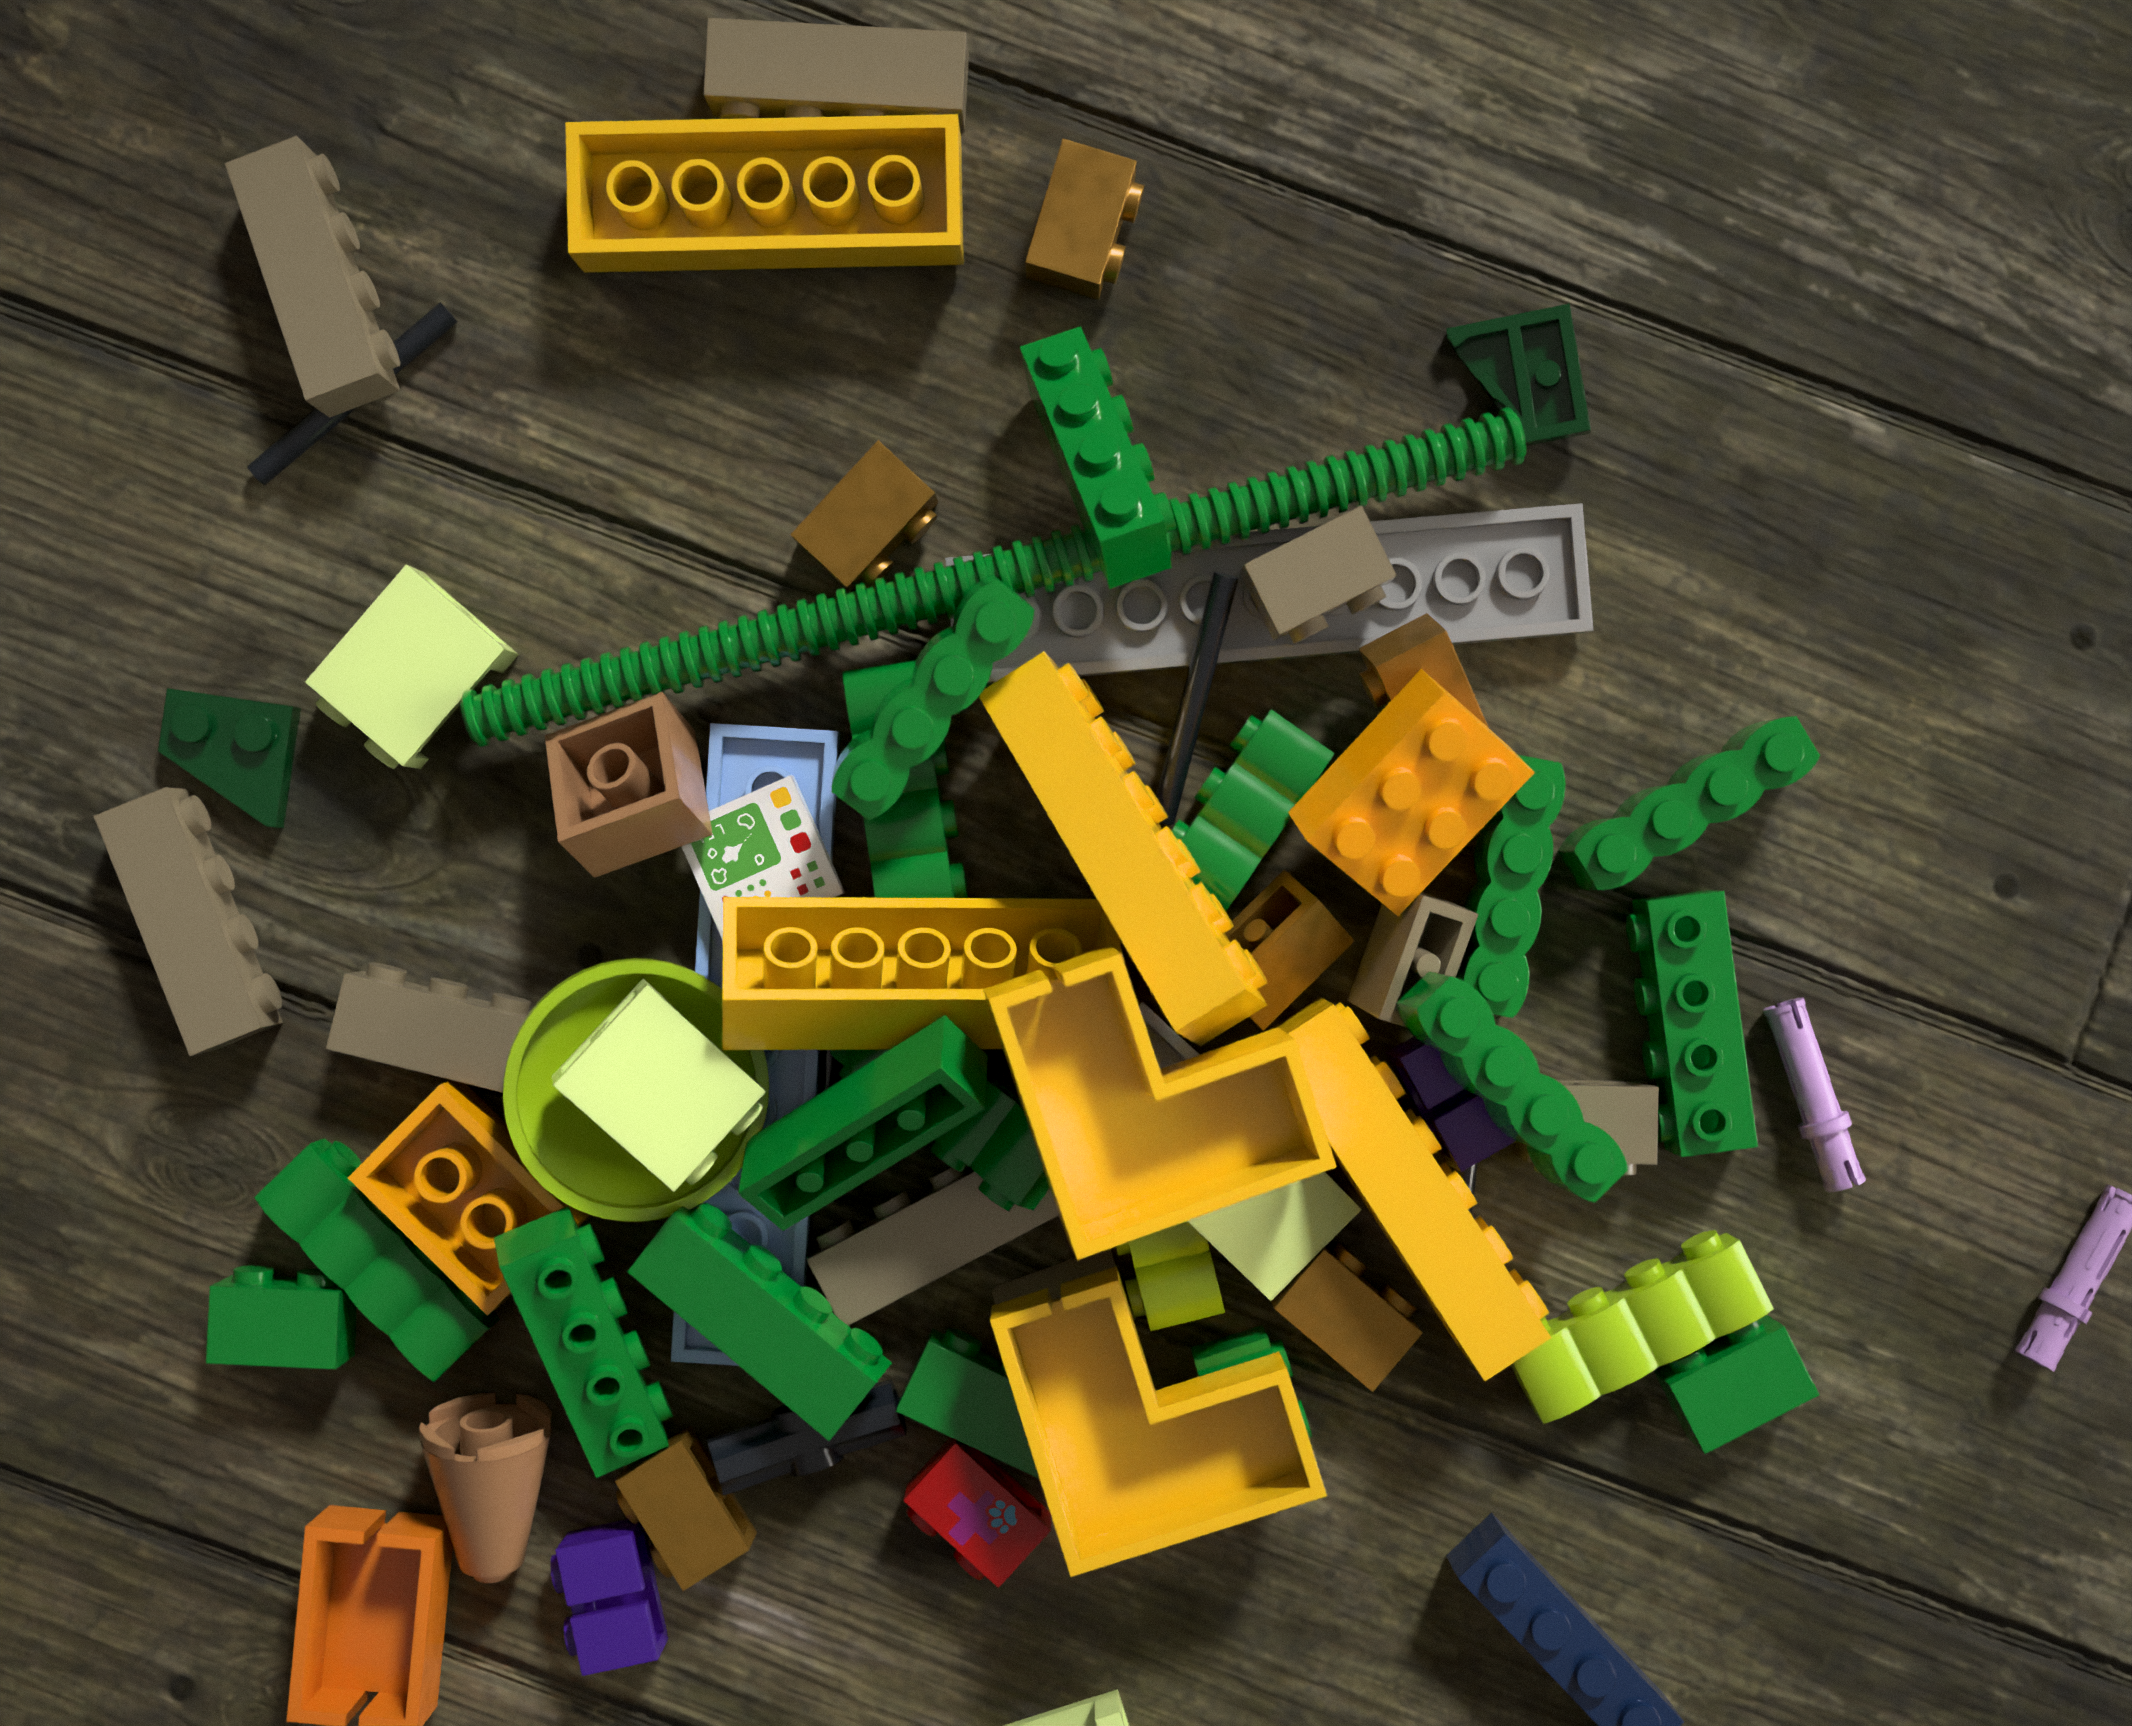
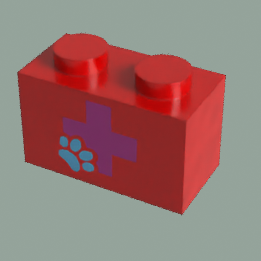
[903,1437,1051,1588]

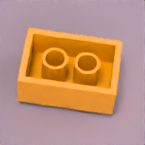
[1288,669,1535,916]
[348,1080,590,1315]

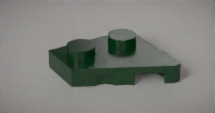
[1446,303,1591,446]
[158,688,301,828]

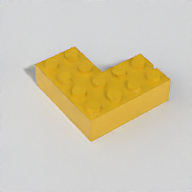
[982,945,1336,1260]
[990,1267,1327,1577]

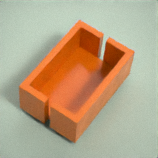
[286,1505,453,1726]

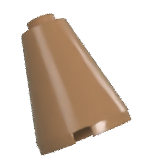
[419,1393,553,1583]

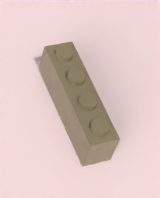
[704,18,969,129]
[225,136,400,418]
[94,787,283,1056]
[326,963,531,1093]
[807,1166,1059,1326]

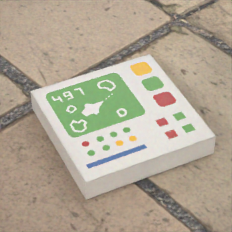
[682,775,845,940]

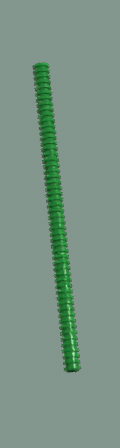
[461,407,1527,747]

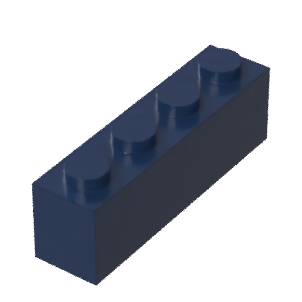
[1446,1512,1684,1726]

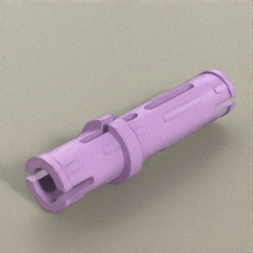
[1763,997,1866,1192]
[2015,1184,2132,1372]

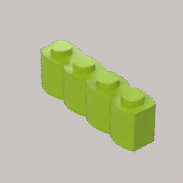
[1116,1221,1225,1331]
[1511,1230,1774,1424]

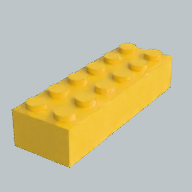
[565,114,964,273]
[979,651,1268,1046]
[722,897,1122,1050]
[1267,997,1551,1381]

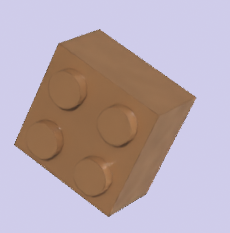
[545,692,713,878]

